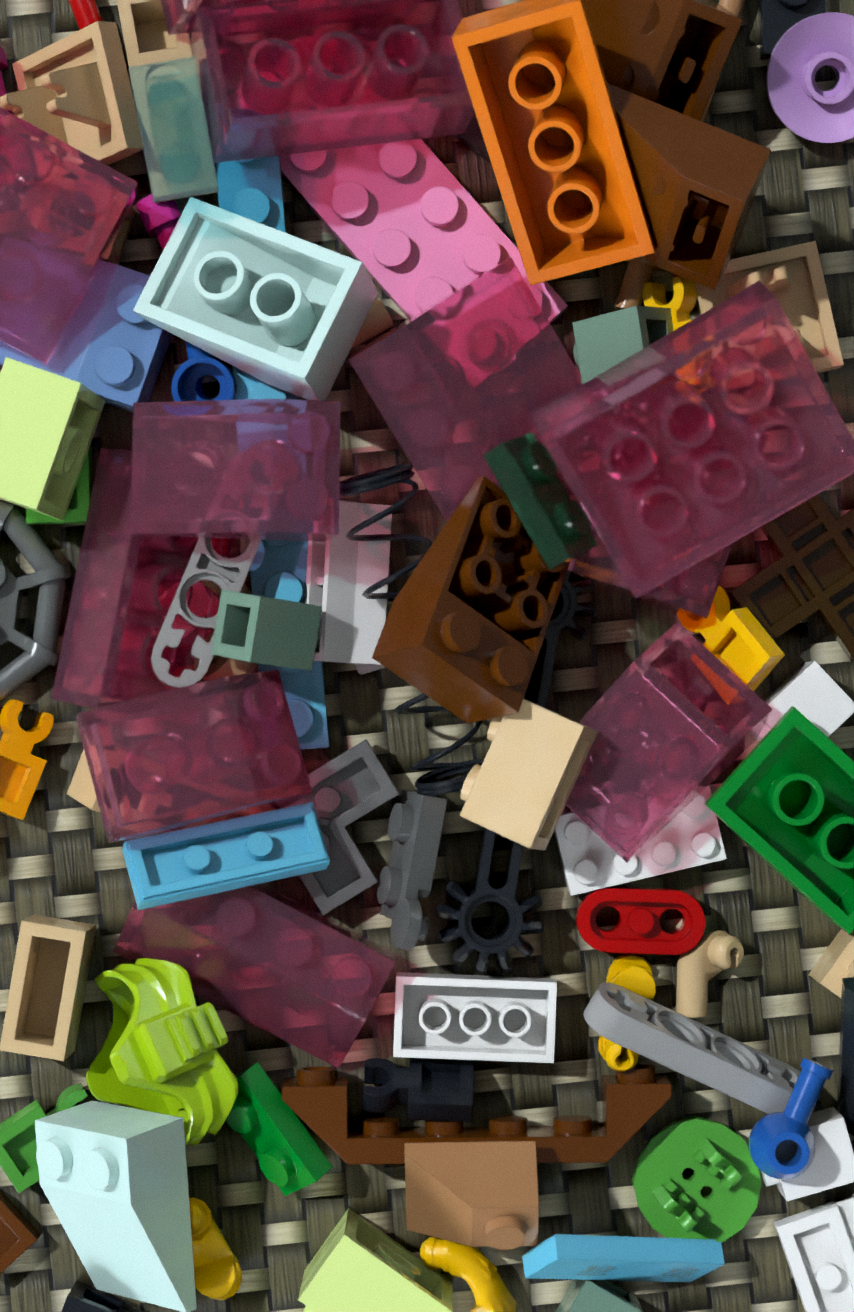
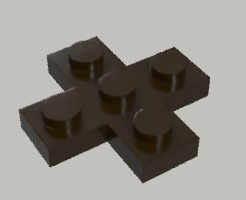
[728,468,854,662]

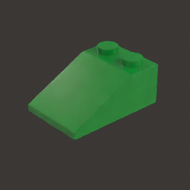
[704,706,854,935]

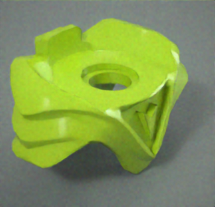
[86,958,239,1147]

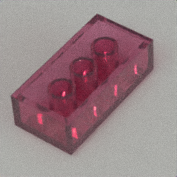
[190,0,475,163]

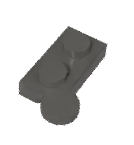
[377,789,448,950]

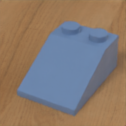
[0,235,173,417]

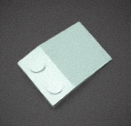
[133,197,378,406]
[35,1100,197,1312]

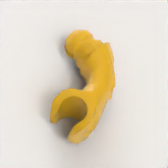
[598,955,656,1072]
[189,1197,242,1301]
[420,1236,517,1312]

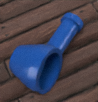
[171,341,237,421]
[748,1057,833,1179]

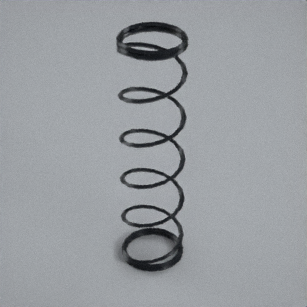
[333,464,484,796]

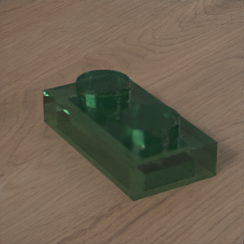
[483,432,598,570]

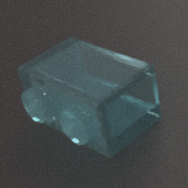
[128,56,219,202]

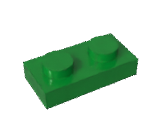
[225,1062,333,1196]

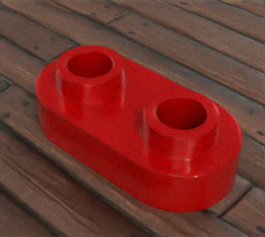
[576,887,705,955]

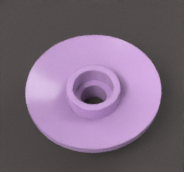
[766,12,854,143]

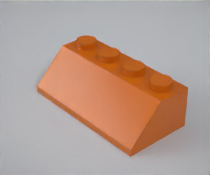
[451,0,655,286]

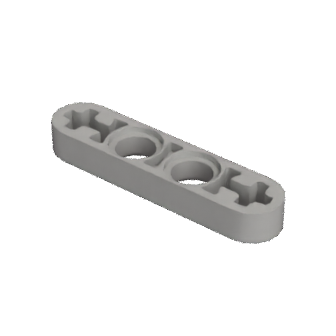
[151,450,284,689]
[583,982,800,1114]

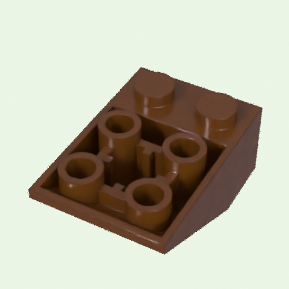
[583,0,743,121]
[607,83,771,290]
[372,476,576,724]

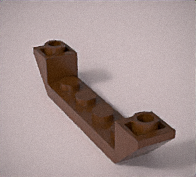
[282,1064,671,1164]

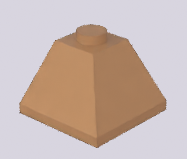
[404,1141,539,1250]

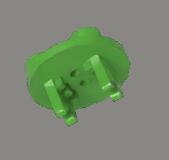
[632,1115,762,1243]

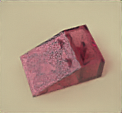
[566,622,772,863]

